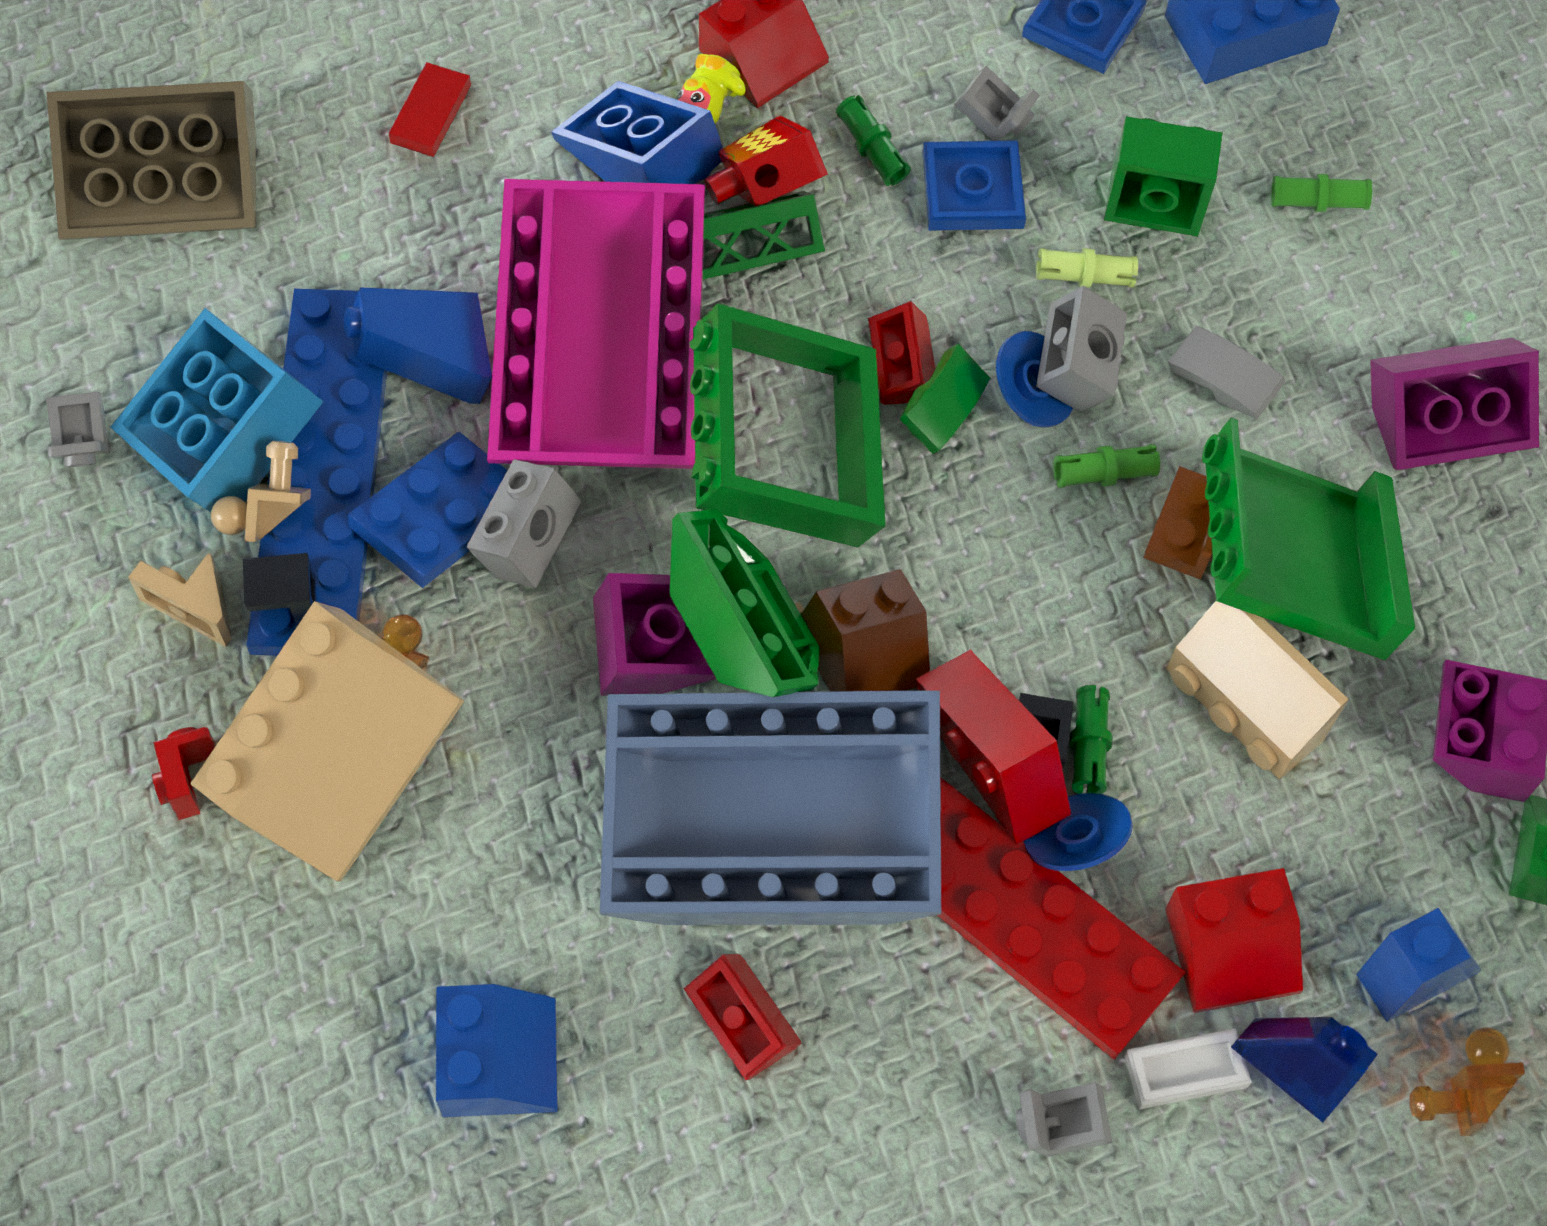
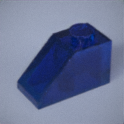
[1231,1017,1378,1123]

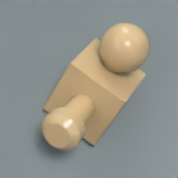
[211,441,311,542]

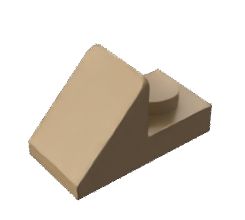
[128,553,232,647]

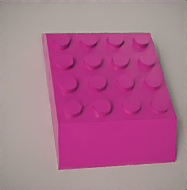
[487,179,705,469]

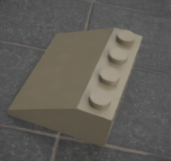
[46,81,256,240]

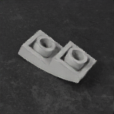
[1168,325,1285,419]

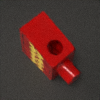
[704,115,828,206]

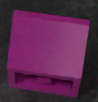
[1433,659,1547,802]

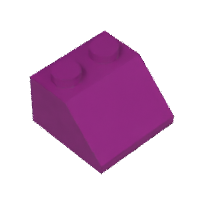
[593,573,716,696]

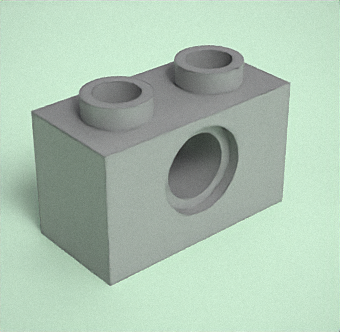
[1036,286,1127,412]
[467,459,582,588]

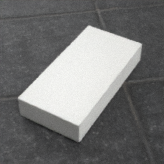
[1124,1028,1252,1110]

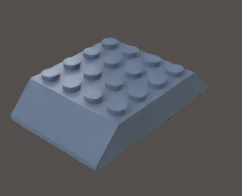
[600,691,941,925]

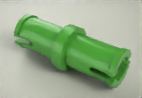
[1271,174,1372,212]
[1053,444,1160,488]

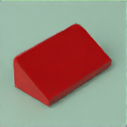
[868,301,936,405]
[683,954,801,1080]

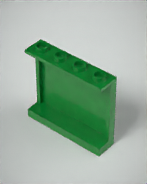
[1202,417,1415,660]

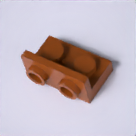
[1143,466,1213,580]

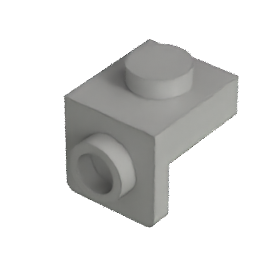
[954,66,1040,141]
[46,391,110,467]
[1016,1082,1112,1157]

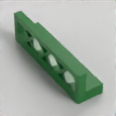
[703,191,825,280]

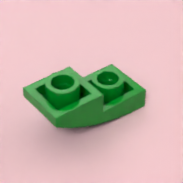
[900,343,991,454]

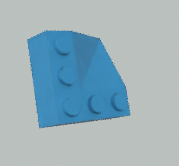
[110,308,324,512]

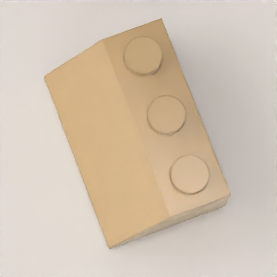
[1166,601,1349,780]

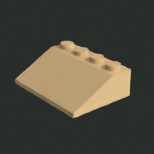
[190,601,464,881]

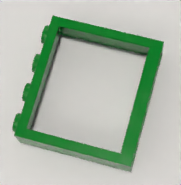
[689,303,886,548]

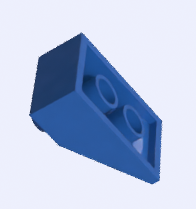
[551,81,723,184]

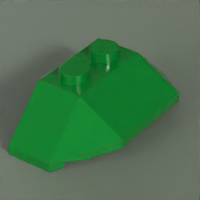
[670,509,819,697]

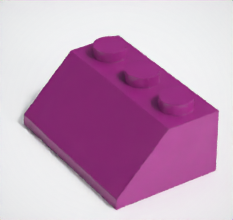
[1370,338,1539,470]

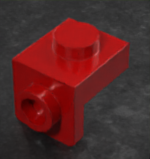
[152,727,216,820]

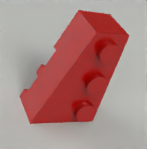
[916,649,1071,844]

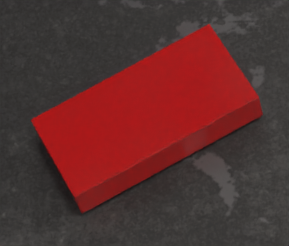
[388,62,471,157]

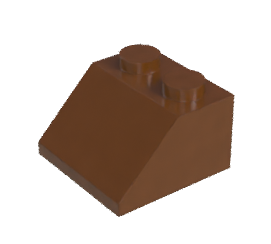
[801,569,930,692]

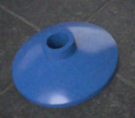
[996,331,1073,428]
[1024,793,1133,871]

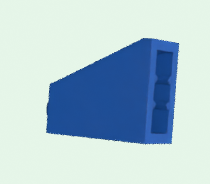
[344,287,492,404]
[1356,908,1481,1022]

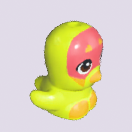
[676,54,745,124]

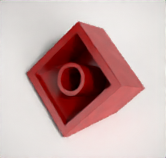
[699,0,829,108]
[1165,868,1303,1013]

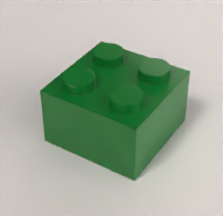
[1104,116,1223,237]

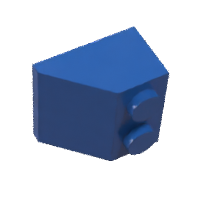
[436,984,558,1118]

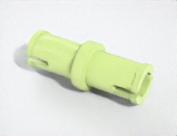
[1036,248,1138,288]

